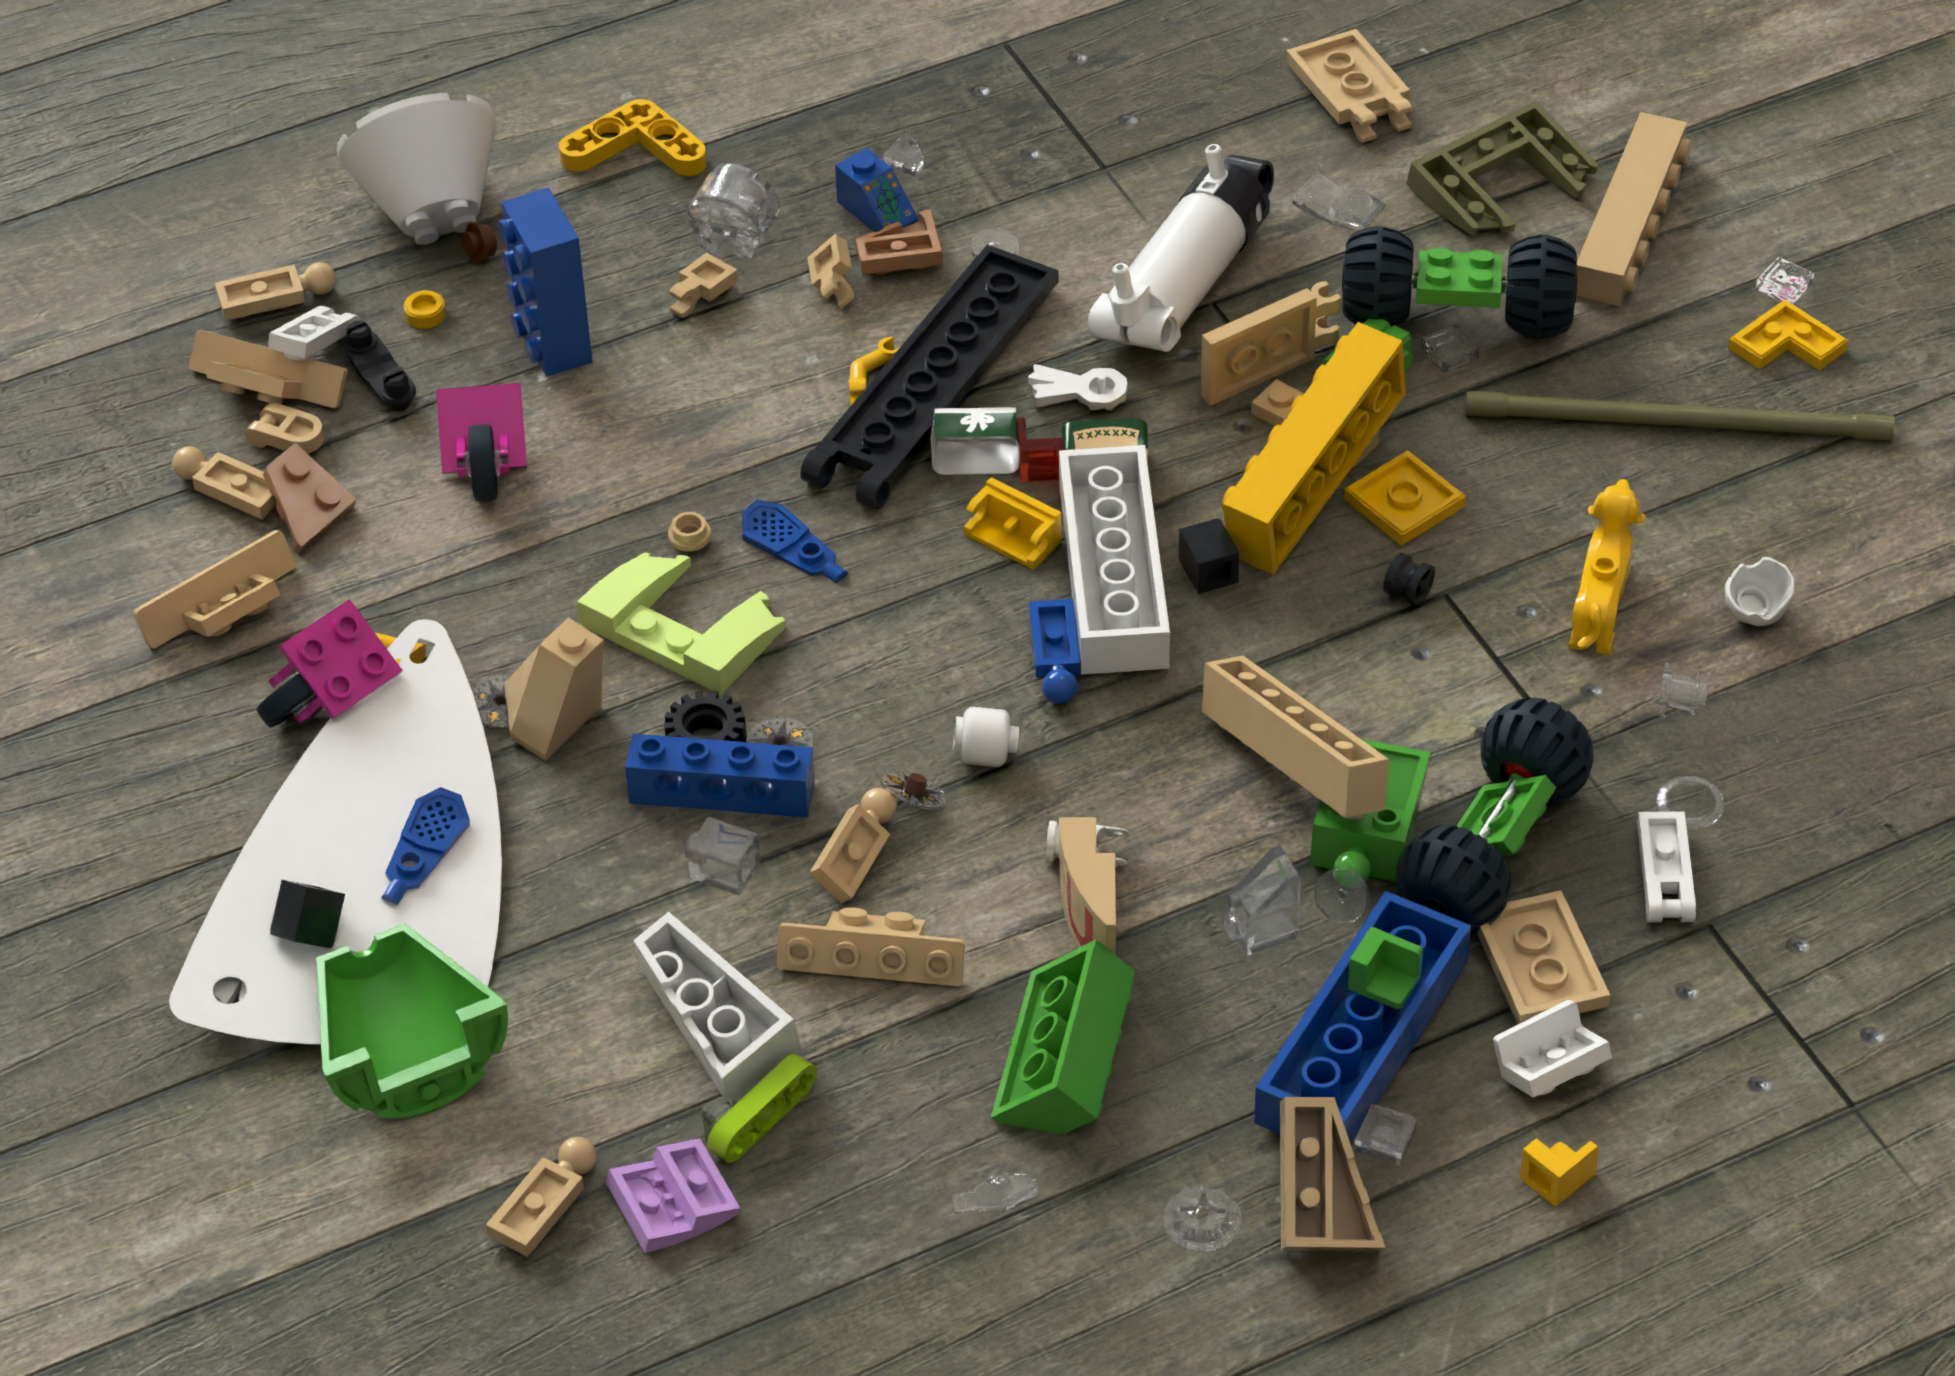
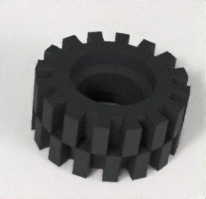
[664,690,747,742]

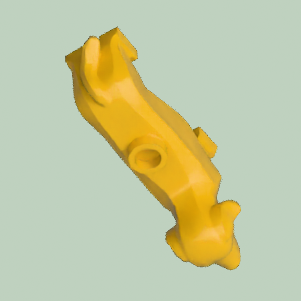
[1568,479,1646,655]

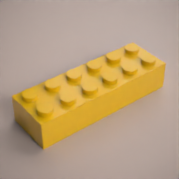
[1221,322,1406,575]

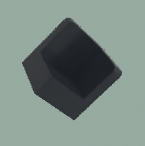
[1179,518,1239,594]
[270,880,345,948]

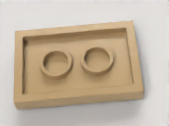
[1477,890,1610,1024]

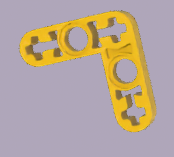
[559,99,707,176]

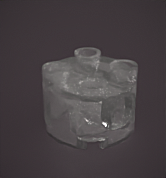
[686,163,781,259]

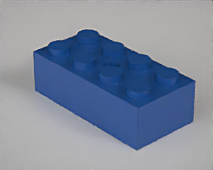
[498,187,593,377]

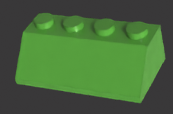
[991,940,1135,1134]

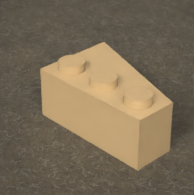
[1280,1097,1386,1251]

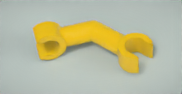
[849,336,900,406]

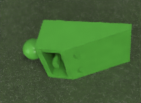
[1310,739,1431,888]

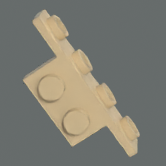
[188,330,348,408]
[133,530,296,649]
[777,907,965,986]

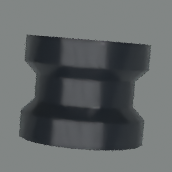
[1383,553,1435,606]

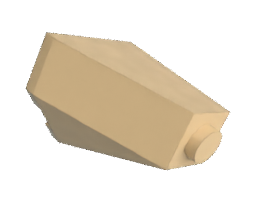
[504,617,604,761]

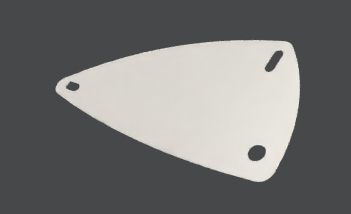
[169,619,502,1044]

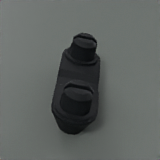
[342,321,416,411]

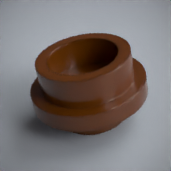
[462,222,497,263]

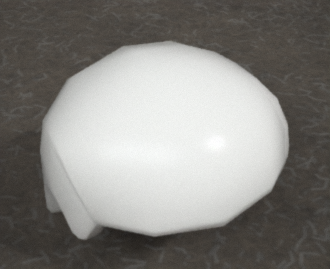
[1724,557,1795,626]

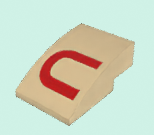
[1059,817,1116,955]

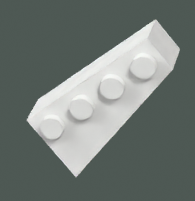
[633,912,801,1109]

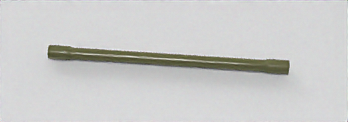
[1465,391,1895,441]

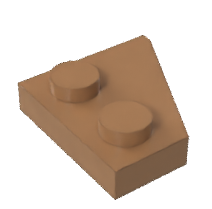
[856,209,943,275]
[263,443,357,555]

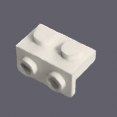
[1493,1000,1612,1098]

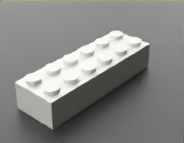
[1059,445,1170,675]

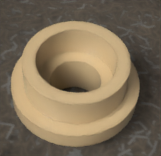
[668,512,711,552]

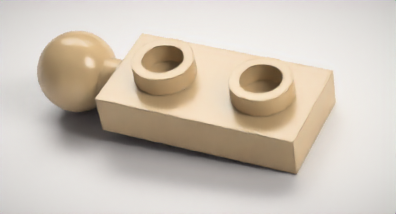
[214,262,336,321]
[172,446,277,520]
[809,788,897,903]
[486,1136,597,1257]

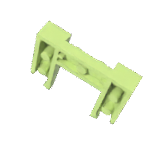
[577,553,786,695]

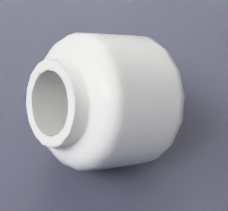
[953,707,1019,767]

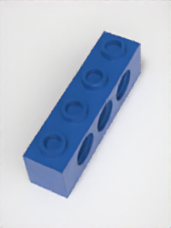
[625,734,815,817]

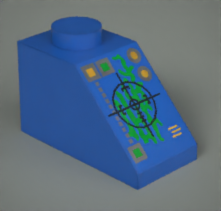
[835,148,919,232]

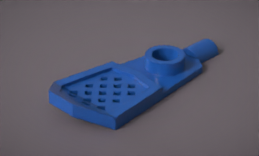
[742,499,848,583]
[381,787,470,905]

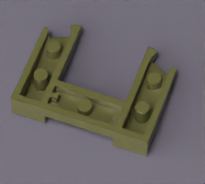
[1406,100,1599,235]

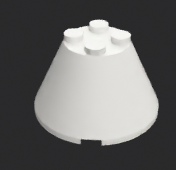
[337,93,496,245]

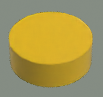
[403,290,446,329]

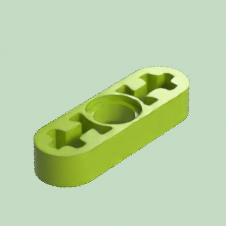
[707,1053,817,1163]

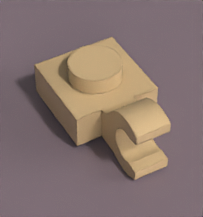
[807,234,854,309]
[669,253,737,318]

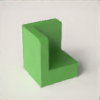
[1348,926,1423,1009]

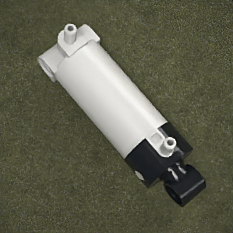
[1088,144,1274,352]

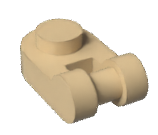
[245,402,324,454]

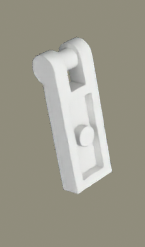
[268,306,361,360]
[1637,811,1696,923]

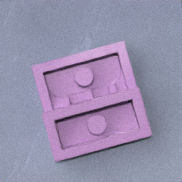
[606,1138,740,1253]

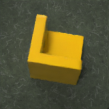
[1520,1138,1599,1207]

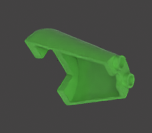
[317,923,508,1118]

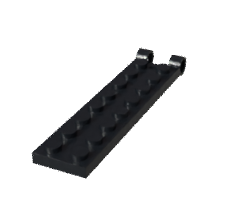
[800,244,1059,510]

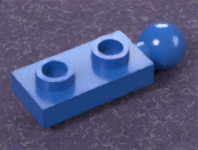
[1029,599,1080,704]

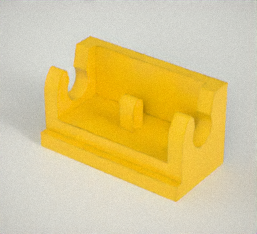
[964,477,1062,570]

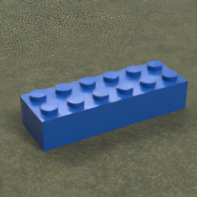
[1254,891,1471,1144]

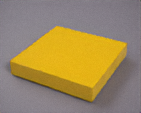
[1344,450,1466,546]

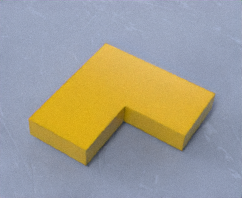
[1728,300,1849,371]

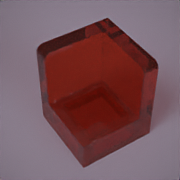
[1017,417,1063,482]

